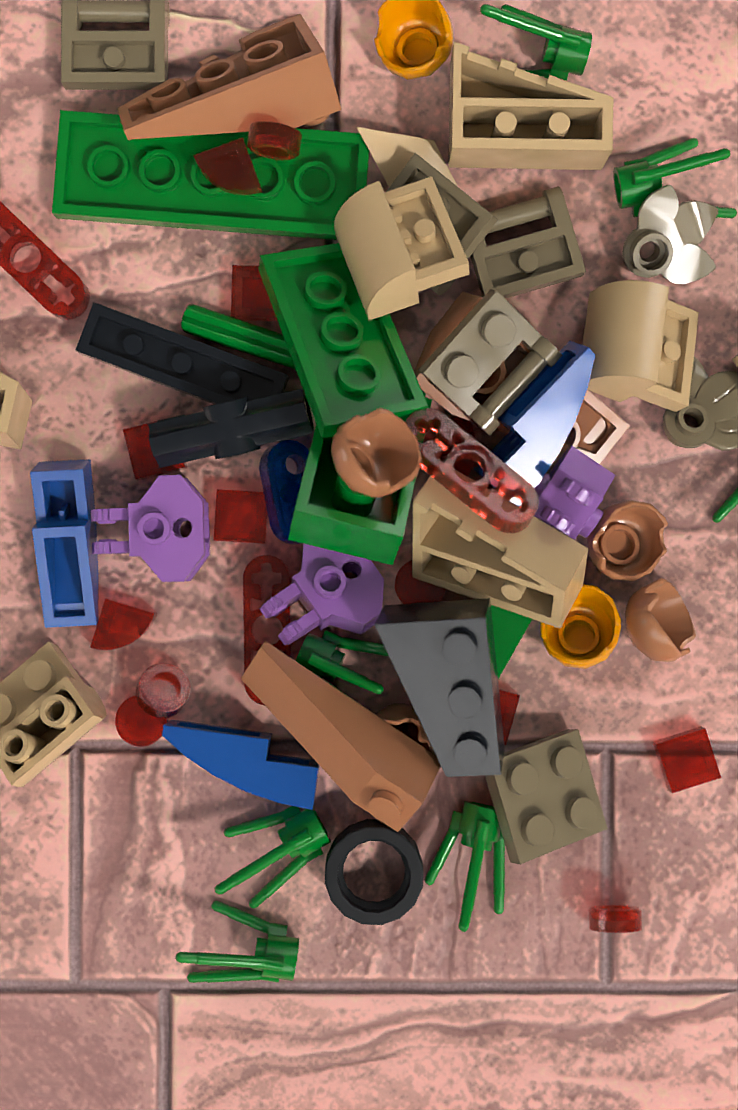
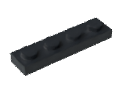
[75,302,289,404]

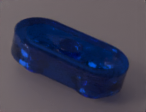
[259,440,309,545]

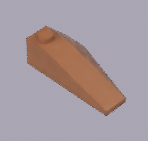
[117,14,342,140]
[414,291,630,464]
[241,641,441,832]

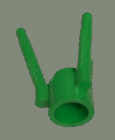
[480,4,592,81]
[613,138,737,218]
[296,630,389,701]
[424,801,505,932]
[215,806,331,909]
[175,901,299,983]

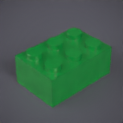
[288,397,432,565]

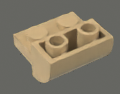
[334,176,469,320]
[582,280,699,412]
[0,642,107,787]

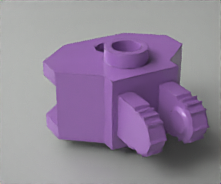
[524,445,616,540]
[91,475,211,582]
[260,544,384,646]

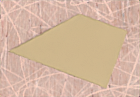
[357,127,457,187]

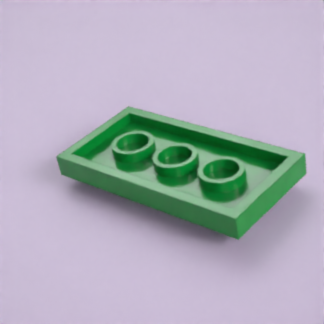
[258,243,428,438]

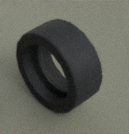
[325,819,424,925]

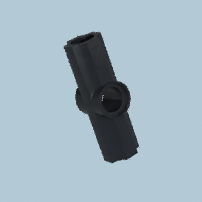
[148,388,314,468]

